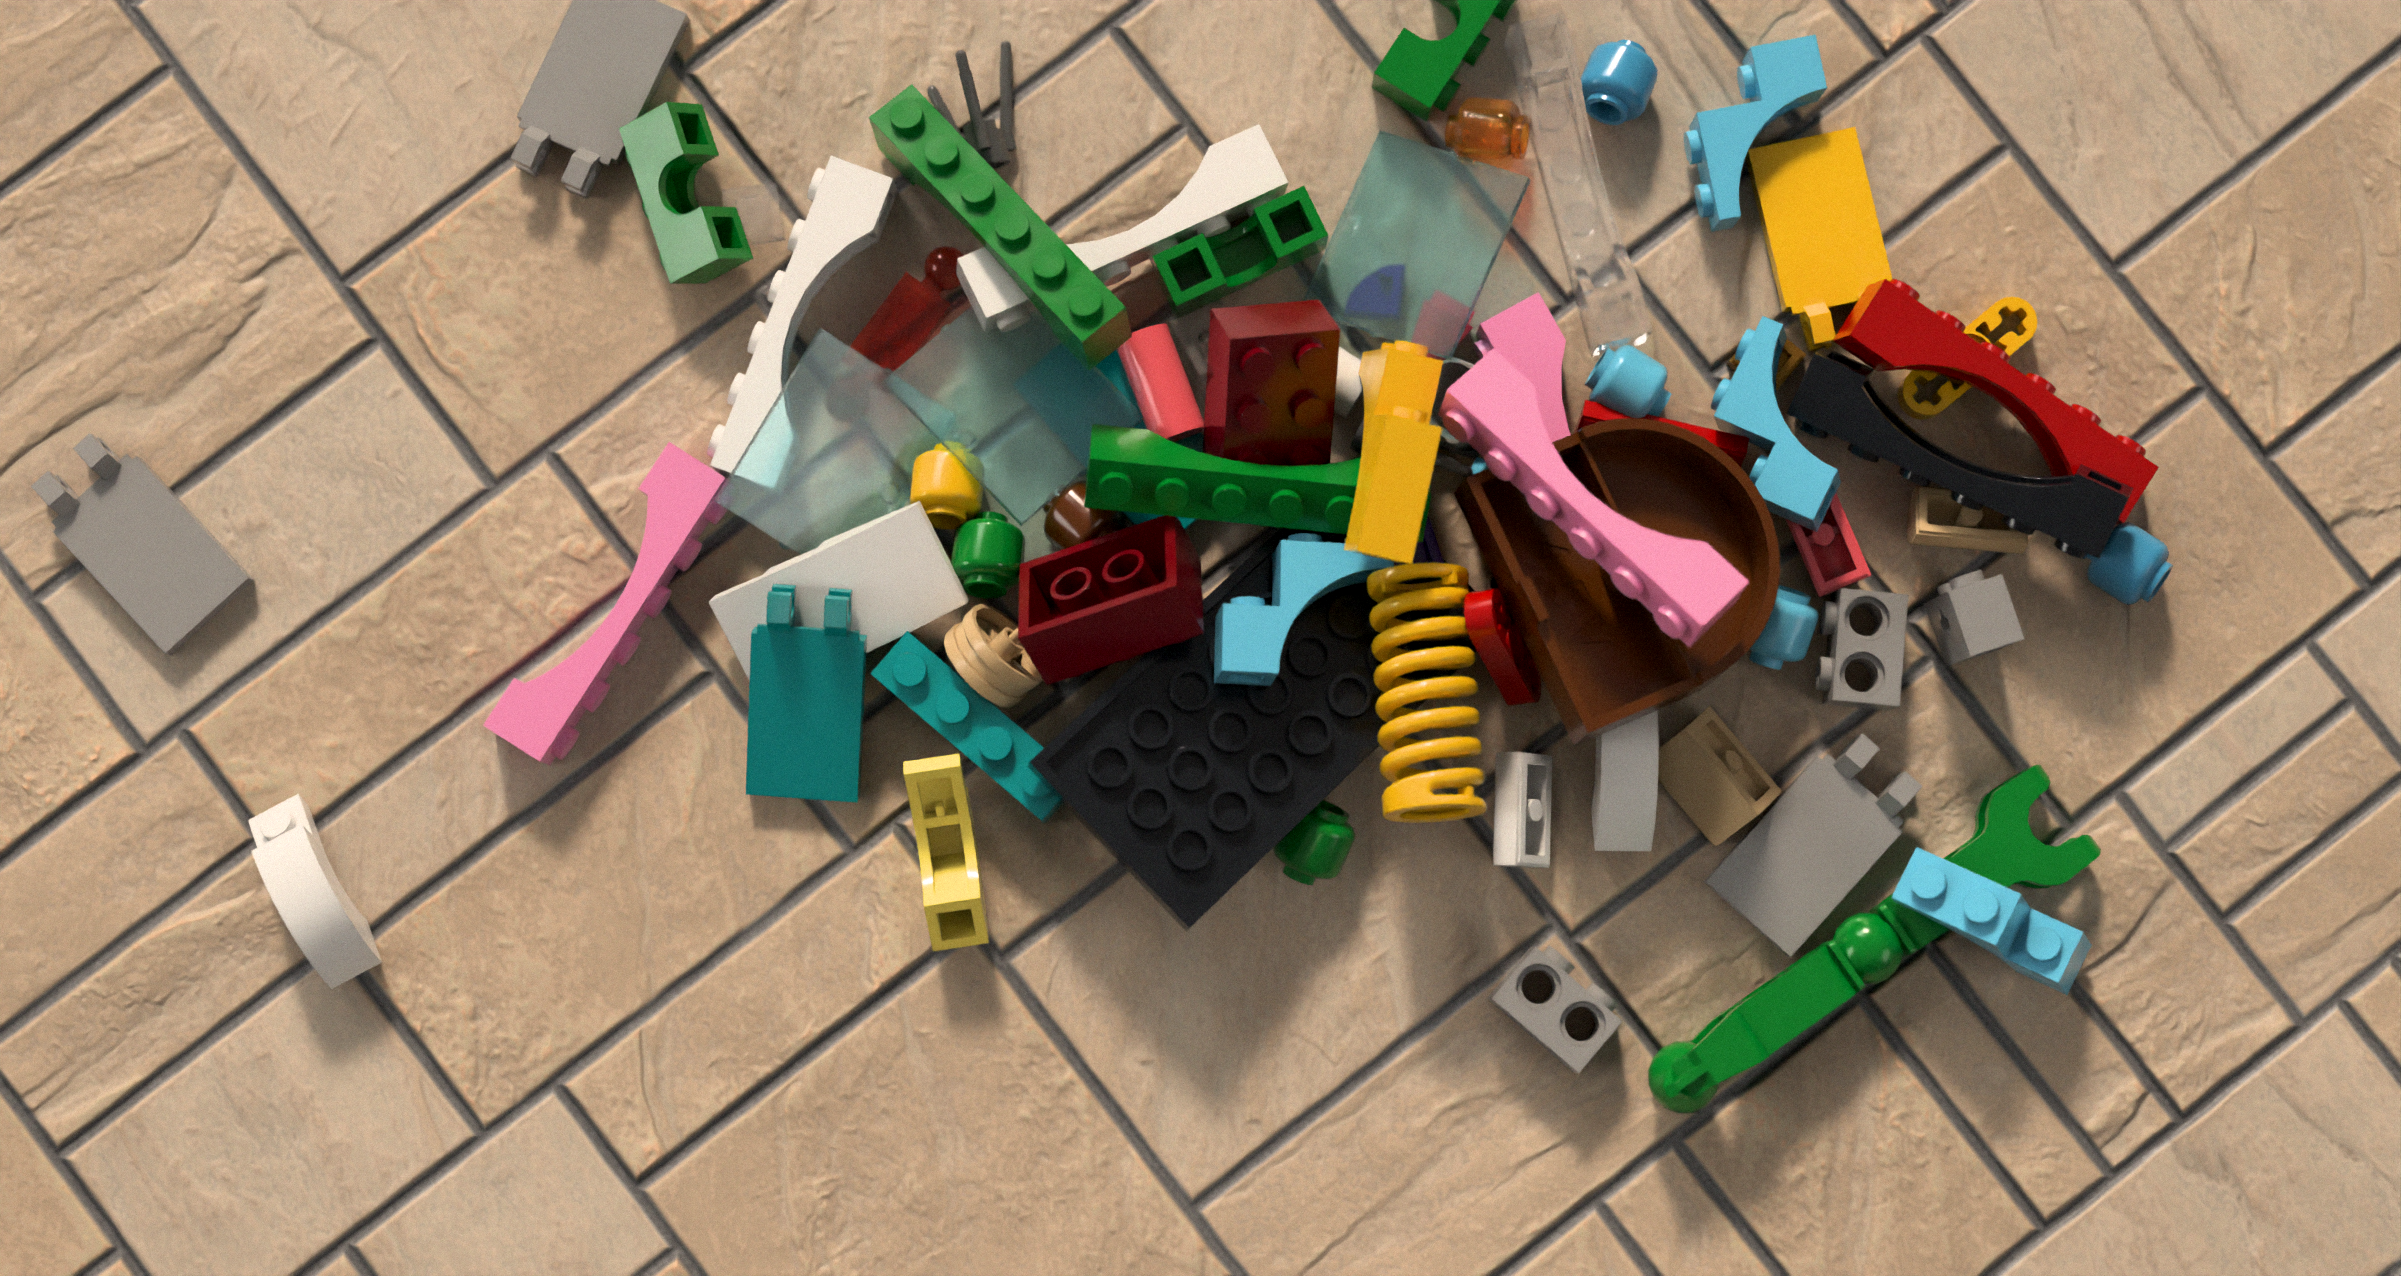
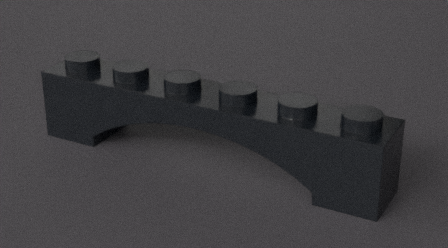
[1787,346,2133,559]

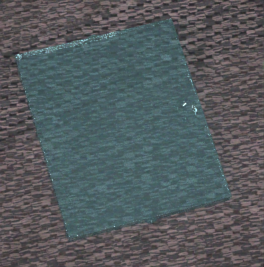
[1303,130,1530,360]
[884,306,1143,526]
[714,328,957,555]

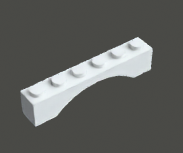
[956,124,1289,333]
[707,156,898,496]

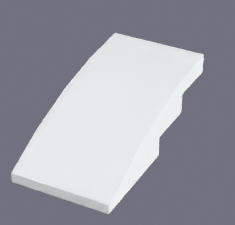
[708,501,969,681]

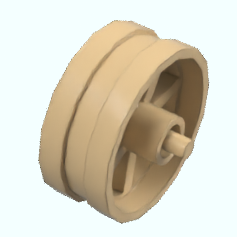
[944,604,1043,709]

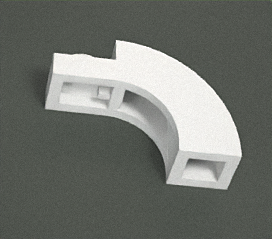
[248,794,382,989]

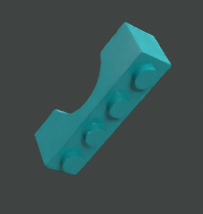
[870,631,1062,824]

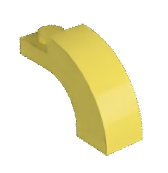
[903,753,989,952]

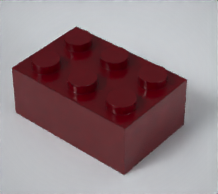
[1203,299,1340,466]
[1018,515,1204,685]

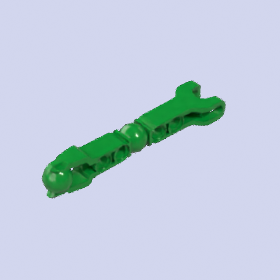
[1648,764,2101,1113]

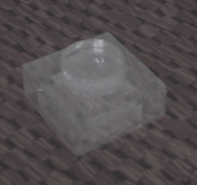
[722,182,786,245]

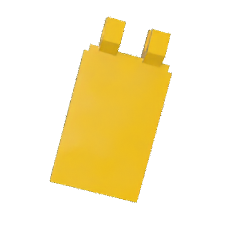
[1745,127,1892,352]

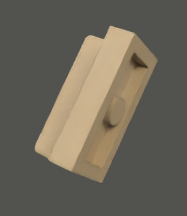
[1658,706,1782,846]

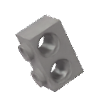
[1815,588,1909,711]
[1487,946,1623,1073]

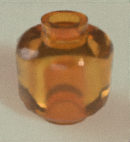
[1445,97,1529,172]

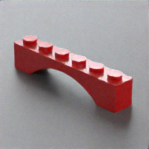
[1833,279,2159,524]

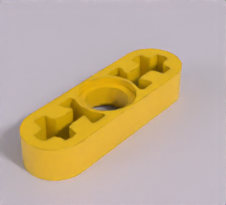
[1897,297,2037,420]

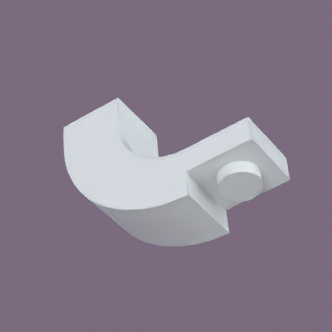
[1591,710,1659,851]

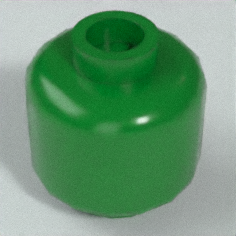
[951,511,1025,599]
[1273,800,1355,885]

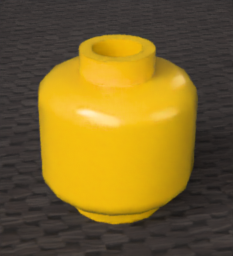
[909,442,985,529]

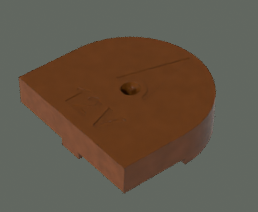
[1454,418,1780,746]

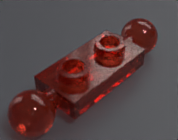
[824,246,964,422]

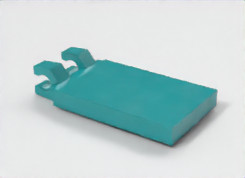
[746,584,867,803]

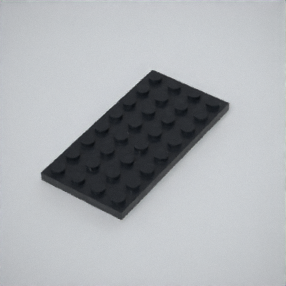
[1028,528,1477,932]

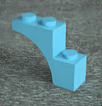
[1683,35,1827,232]
[1711,316,1841,532]
[1214,533,1394,686]
[1891,847,2092,995]

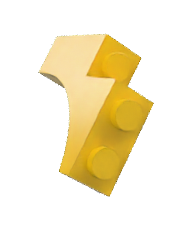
[1344,340,1443,564]

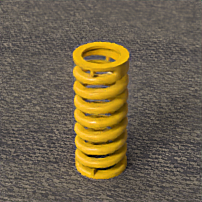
[1367,563,1487,823]

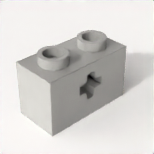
[1924,570,2025,667]

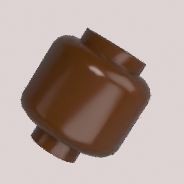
[1043,480,1127,550]

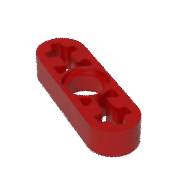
[1464,589,1541,706]

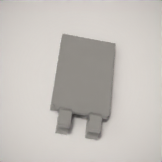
[510,0,690,199]
[31,433,254,655]
[1704,734,1923,957]

